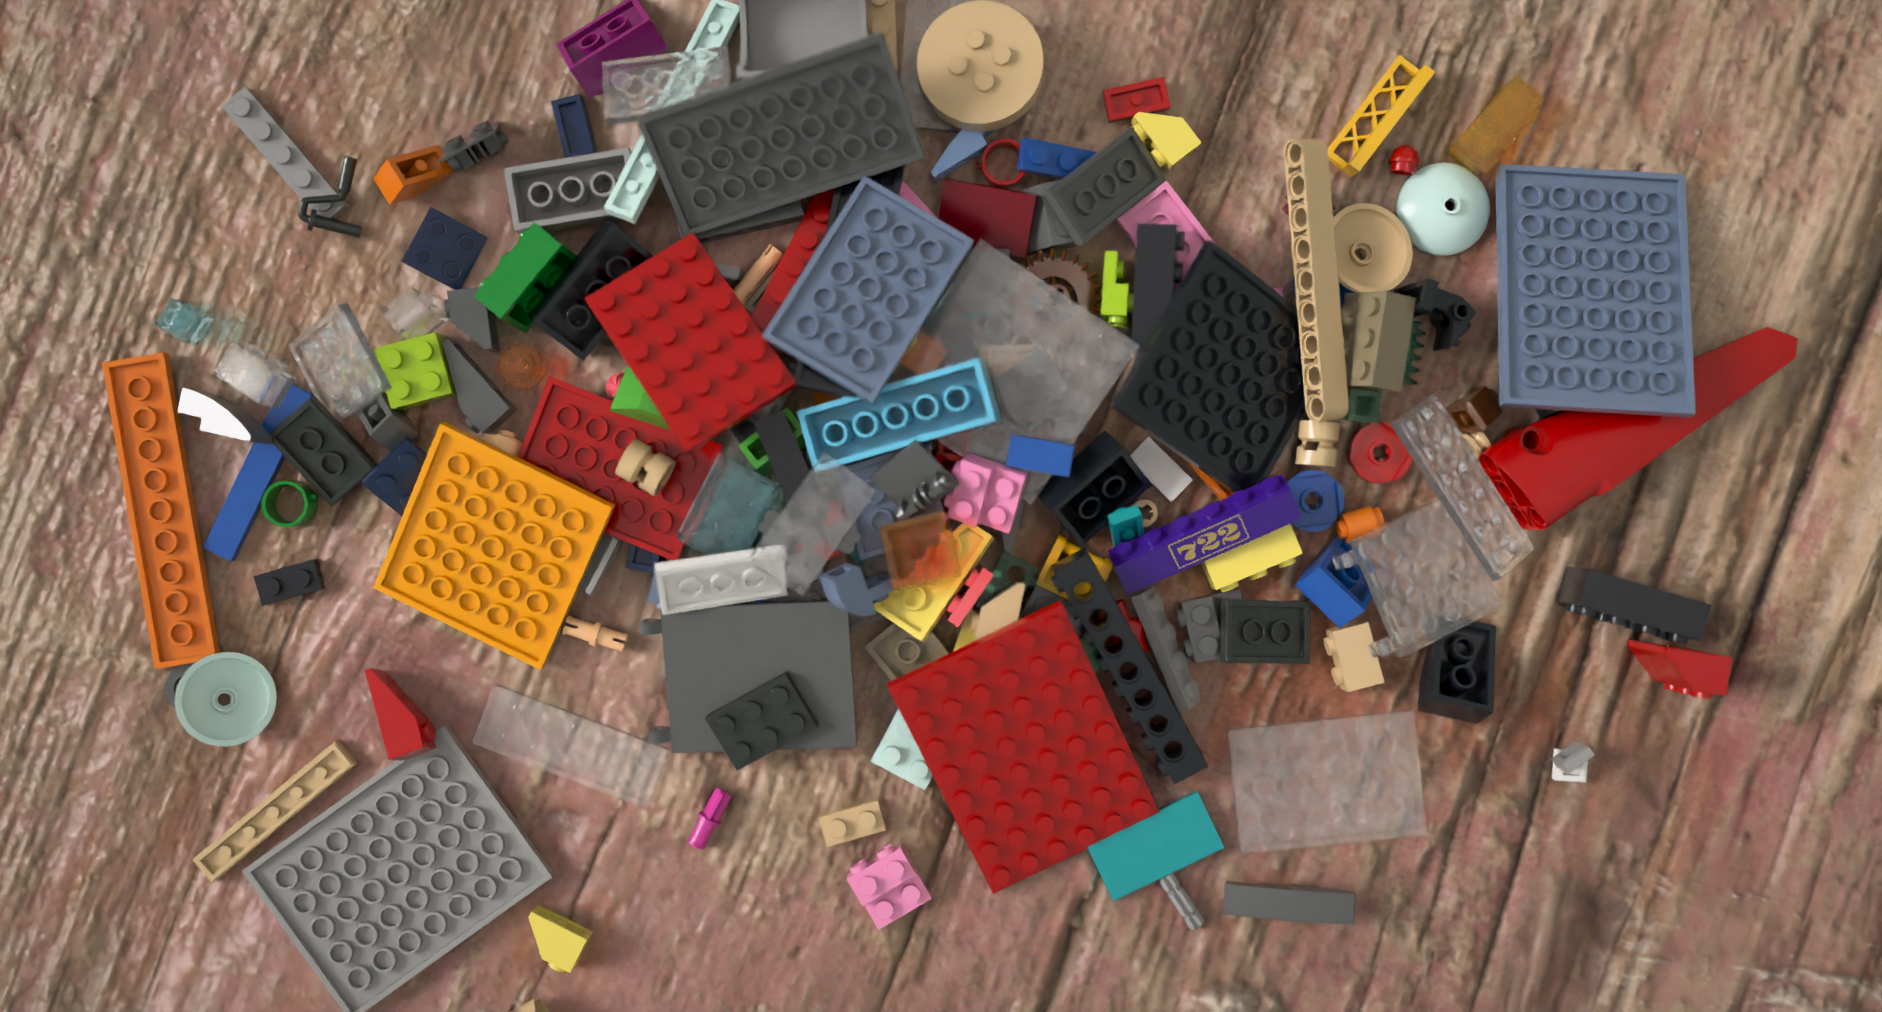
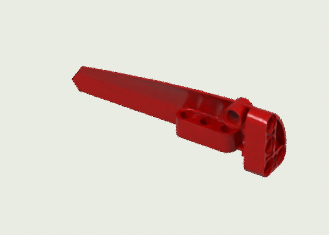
[1479,327,1798,530]

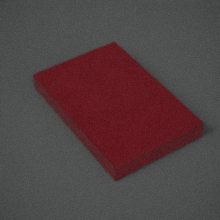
[938,178,1038,258]

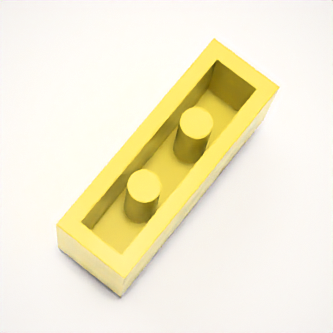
[1201,524,1303,593]

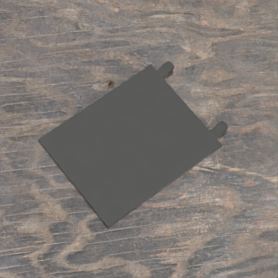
[639,601,857,753]

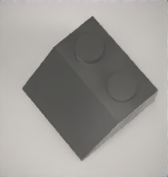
[1021,180,1077,255]

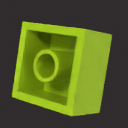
[374,332,457,411]

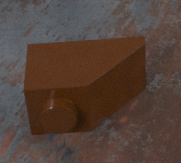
[1446,386,1503,434]

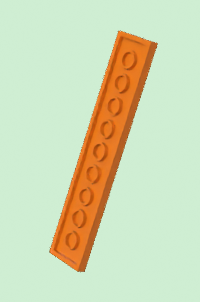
[102,352,220,669]

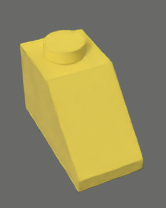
[528,904,593,973]

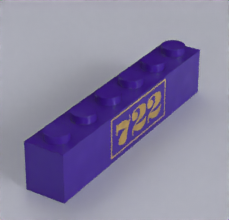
[1108,474,1302,595]

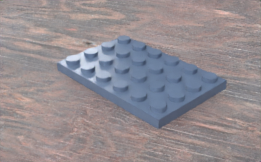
[762,176,974,404]

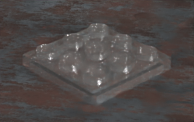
[288,303,392,425]

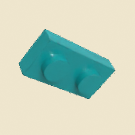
[1108,505,1144,548]

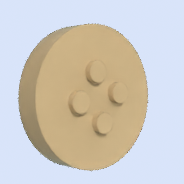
[917,0,1044,132]

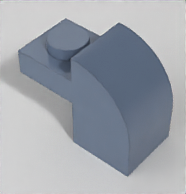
[819,563,898,616]

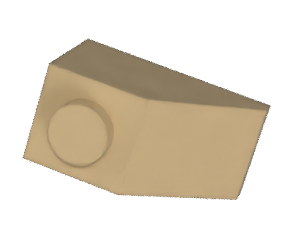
[969,581,1025,639]

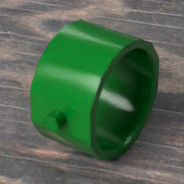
[261,481,318,527]

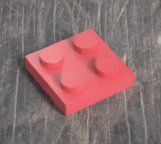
[946,565,994,627]

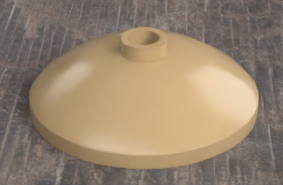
[1333,203,1413,293]

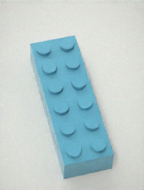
[797,358,1001,473]

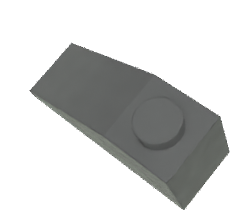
[442,338,518,434]

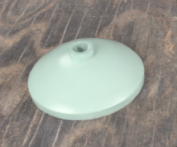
[1396,163,1490,256]
[175,652,277,747]

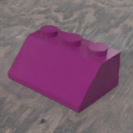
[556,0,669,99]

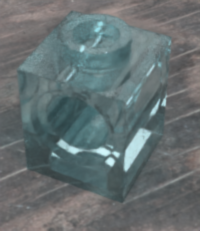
[155,298,214,345]

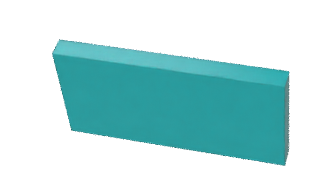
[1087,790,1225,901]

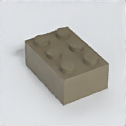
[1341,291,1416,393]

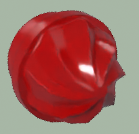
[1388,145,1420,176]

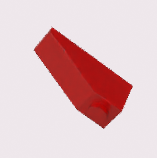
[365,668,437,761]

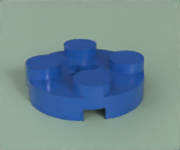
[1286,470,1345,532]

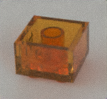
[879,511,962,591]

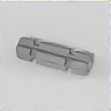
[1159,873,1204,930]

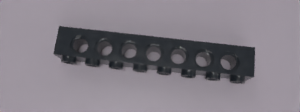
[1051,547,1208,784]

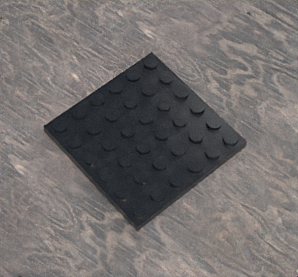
[1110,241,1306,494]

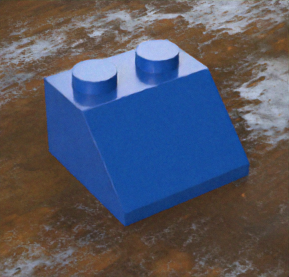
[1296,536,1384,628]

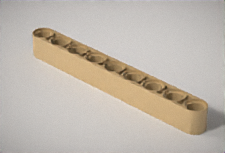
[1284,138,1349,422]

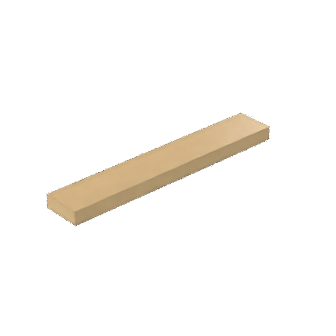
[192,740,358,883]

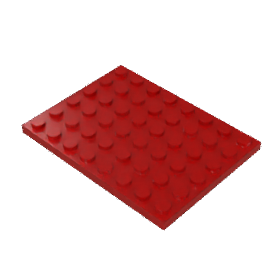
[887,600,1159,894]

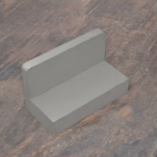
[580,533,624,596]

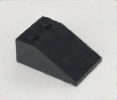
[1418,613,1496,724]

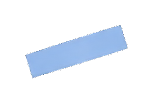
[931,129,997,183]

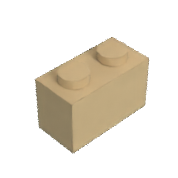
[1323,620,1385,692]

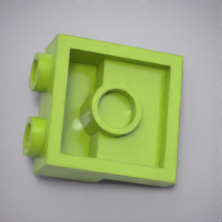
[1101,251,1134,328]

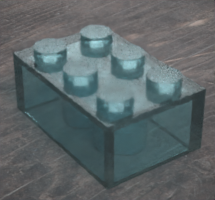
[676,452,781,555]

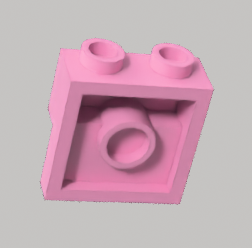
[944,453,1028,534]
[847,843,932,930]

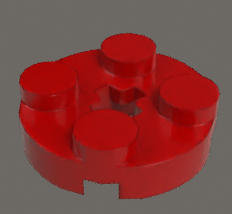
[1347,422,1412,483]

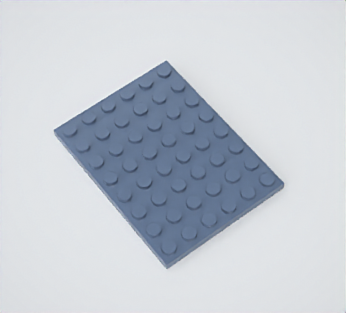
[1495,164,1696,417]

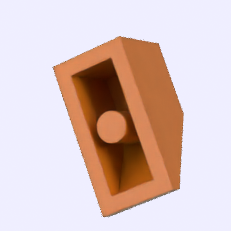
[373,145,454,205]

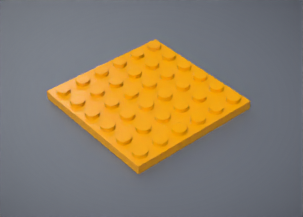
[373,422,616,670]

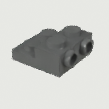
[1175,588,1243,664]

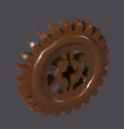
[1002,248,1103,352]

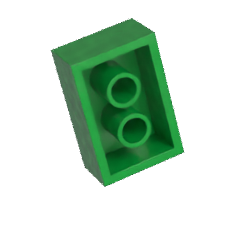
[474,222,577,333]

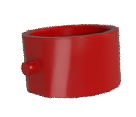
[976,138,1026,189]

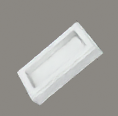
[1130,437,1193,502]

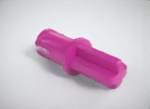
[687,788,731,850]

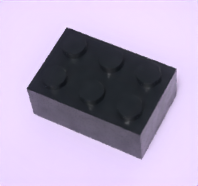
[1034,430,1152,547]

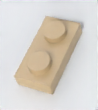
[818,798,887,847]

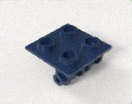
[401,206,488,290]

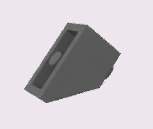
[444,287,500,352]
[354,385,419,451]

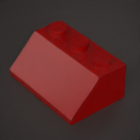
[1627,639,1732,700]

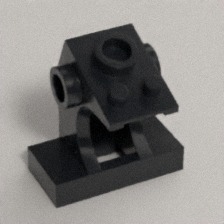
[1394,278,1476,351]

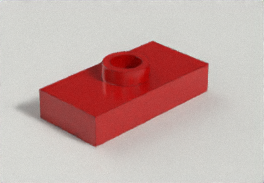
[1102,77,1171,123]

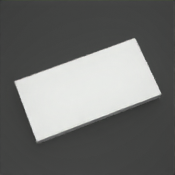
[654,544,788,615]

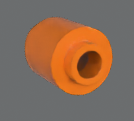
[1335,506,1385,544]

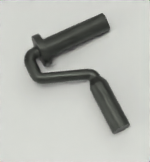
[298,156,362,238]

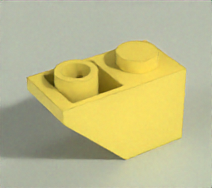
[1130,112,1202,171]

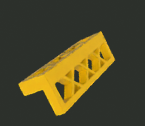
[1327,55,1435,177]

